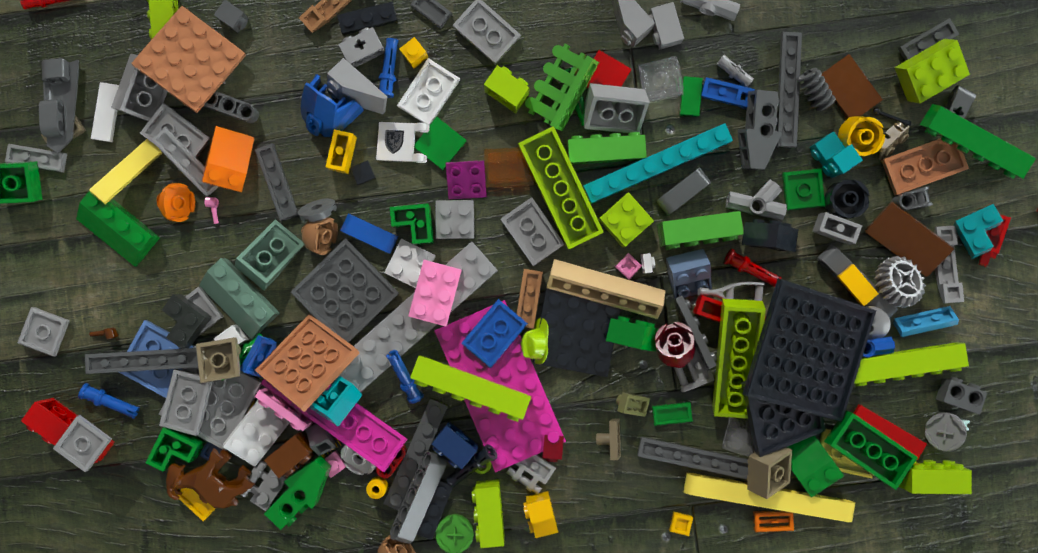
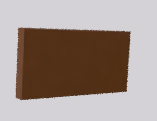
[865,201,954,277]

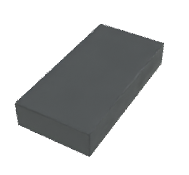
[410,0,452,29]

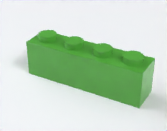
[567,132,647,165]

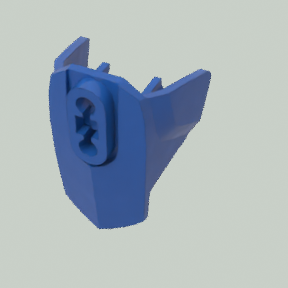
[301,74,364,137]

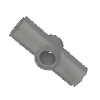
[680,0,740,21]

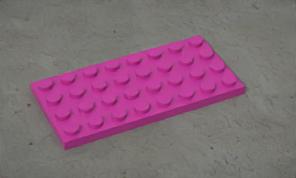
[434,300,566,472]

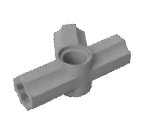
[725,179,787,221]

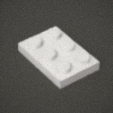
[223,400,290,467]

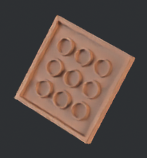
[131,6,246,113]
[255,314,360,412]

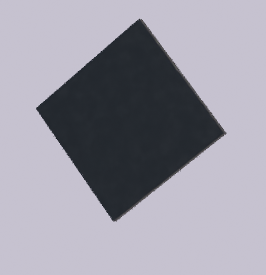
[742,278,877,422]

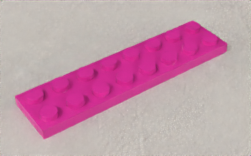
[261,379,407,472]

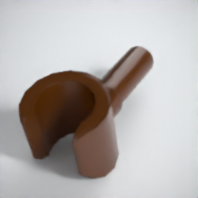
[89,327,118,340]

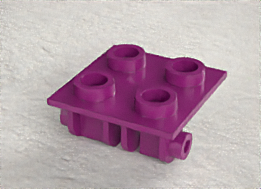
[446,160,487,199]

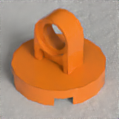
[157,183,196,222]

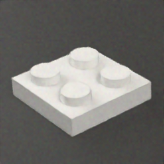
[384,239,436,288]

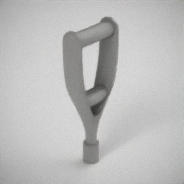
[698,282,765,301]

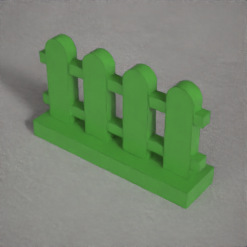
[525,44,599,131]

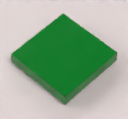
[414,117,467,171]
[782,169,825,211]

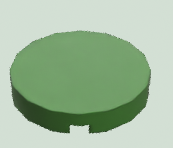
[436,514,474,553]

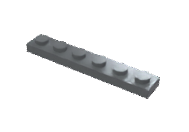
[776,32,802,148]
[85,348,198,374]
[384,398,448,511]
[637,436,748,479]

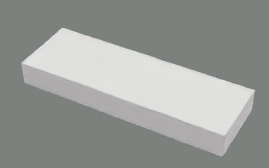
[91,82,119,142]

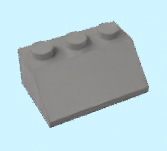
[111,54,167,121]
[584,83,650,133]

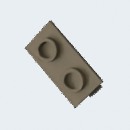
[876,122,910,160]

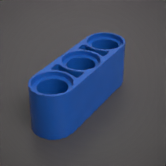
[340,213,398,254]

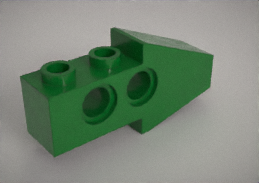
[264,456,331,530]

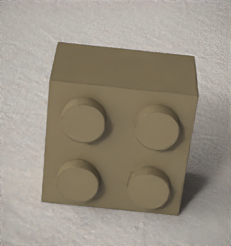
[747,447,792,499]

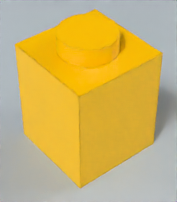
[400,37,428,69]

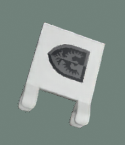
[376,122,429,163]

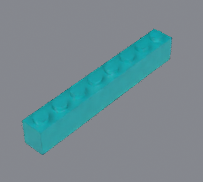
[583,123,733,204]

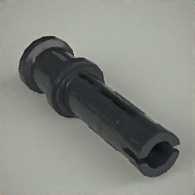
[447,444,497,487]

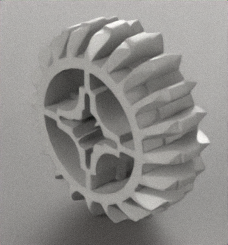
[874,256,926,308]

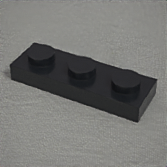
[337,1,398,35]
[417,479,453,540]

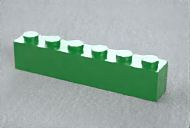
[920,104,1036,179]

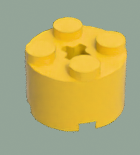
[838,116,885,156]

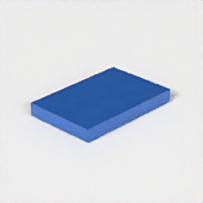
[461,299,528,368]

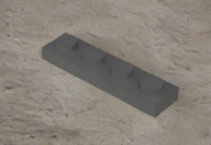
[674,296,717,372]

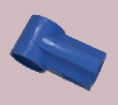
[862,337,895,357]

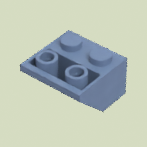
[666,249,712,299]

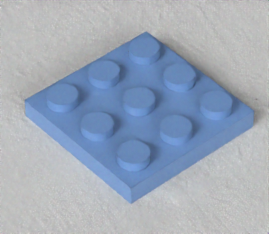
[119,320,194,398]

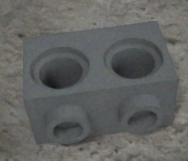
[935,377,987,414]

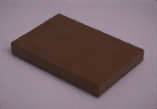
[821,54,883,119]

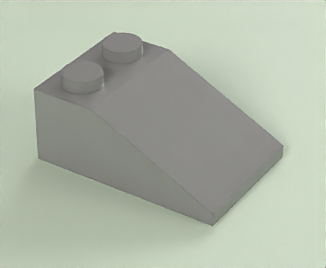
[611,0,655,48]
[327,58,387,114]

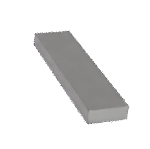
[150,126,218,197]

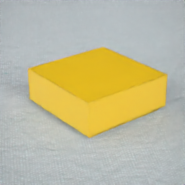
[669,512,693,536]

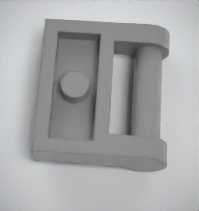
[674,347,715,392]

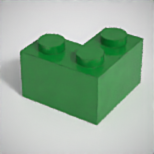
[390,203,434,245]
[606,316,659,352]
[146,427,205,472]

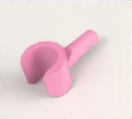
[205,197,219,224]

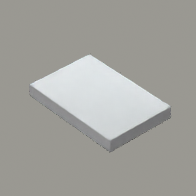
[397,58,460,126]

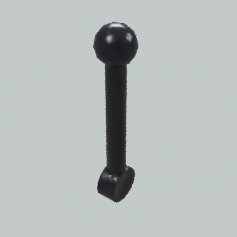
[873,108,912,126]

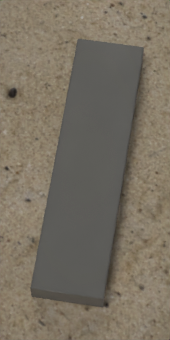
[255,143,299,222]

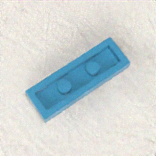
[893,306,959,337]

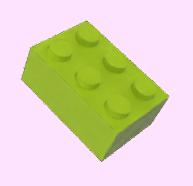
[894,39,970,104]
[898,460,972,494]
[472,479,505,548]

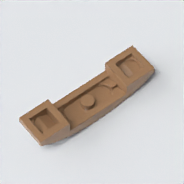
[299,0,352,33]

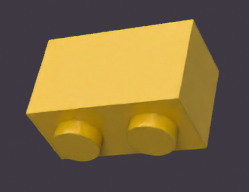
[326,129,357,174]

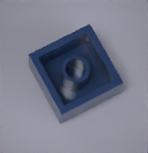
[432,421,478,469]

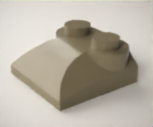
[196,337,241,383]

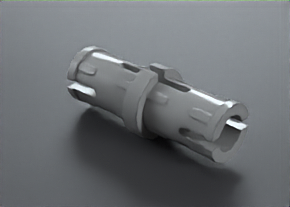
[716,54,754,87]

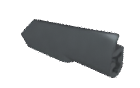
[39,58,80,153]

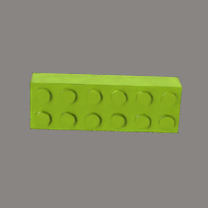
[517,126,604,249]
[712,299,766,419]
[410,356,531,422]

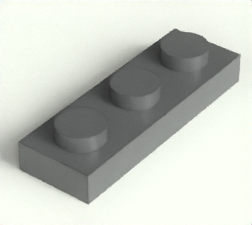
[898,18,959,61]

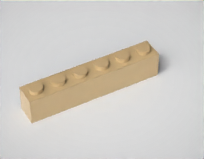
[546,259,665,319]

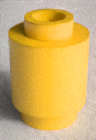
[366,476,388,499]

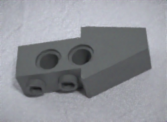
[738,90,782,169]

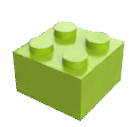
[484,65,529,114]
[598,192,654,248]

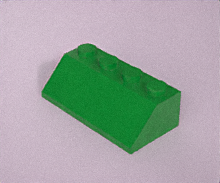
[76,191,160,267]

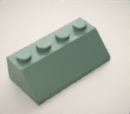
[199,258,280,340]

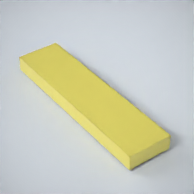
[89,139,162,204]

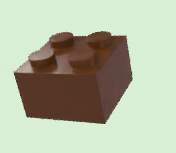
[264,431,315,478]

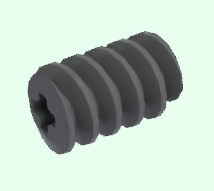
[796,67,836,111]

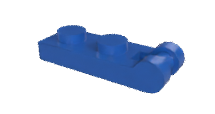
[701,77,755,109]

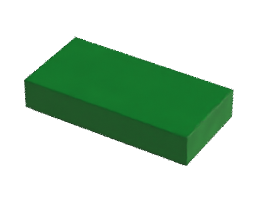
[679,76,703,117]
[652,402,693,426]

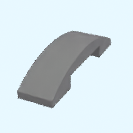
[934,226,964,303]

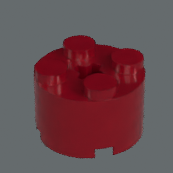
[655,322,696,368]

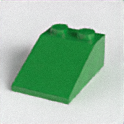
[787,435,844,498]

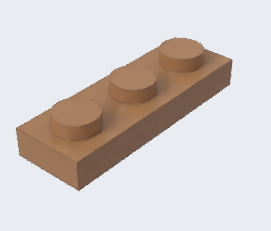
[517,269,543,329]

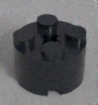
[824,180,870,219]

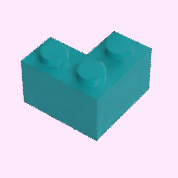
[809,131,862,178]
[953,204,1003,259]
[310,376,362,426]

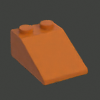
[201,126,254,192]

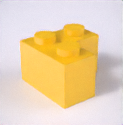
[523,491,558,538]

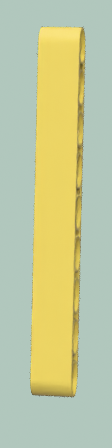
[683,472,855,522]

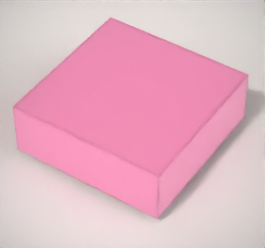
[615,253,642,280]

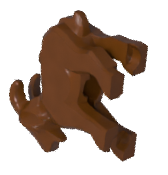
[166,448,255,509]

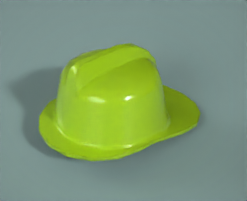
[521,318,548,364]

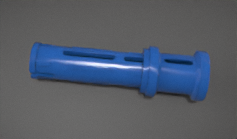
[379,38,398,98]
[386,350,424,404]
[78,383,140,419]

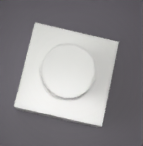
[641,253,655,273]

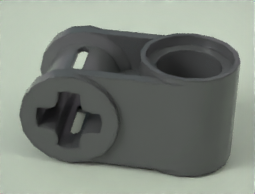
[945,85,976,118]
[892,186,933,211]

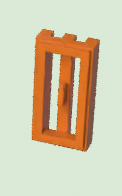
[753,511,794,532]

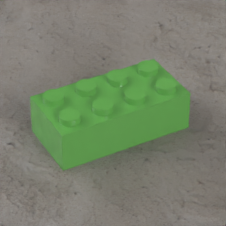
[657,211,744,250]

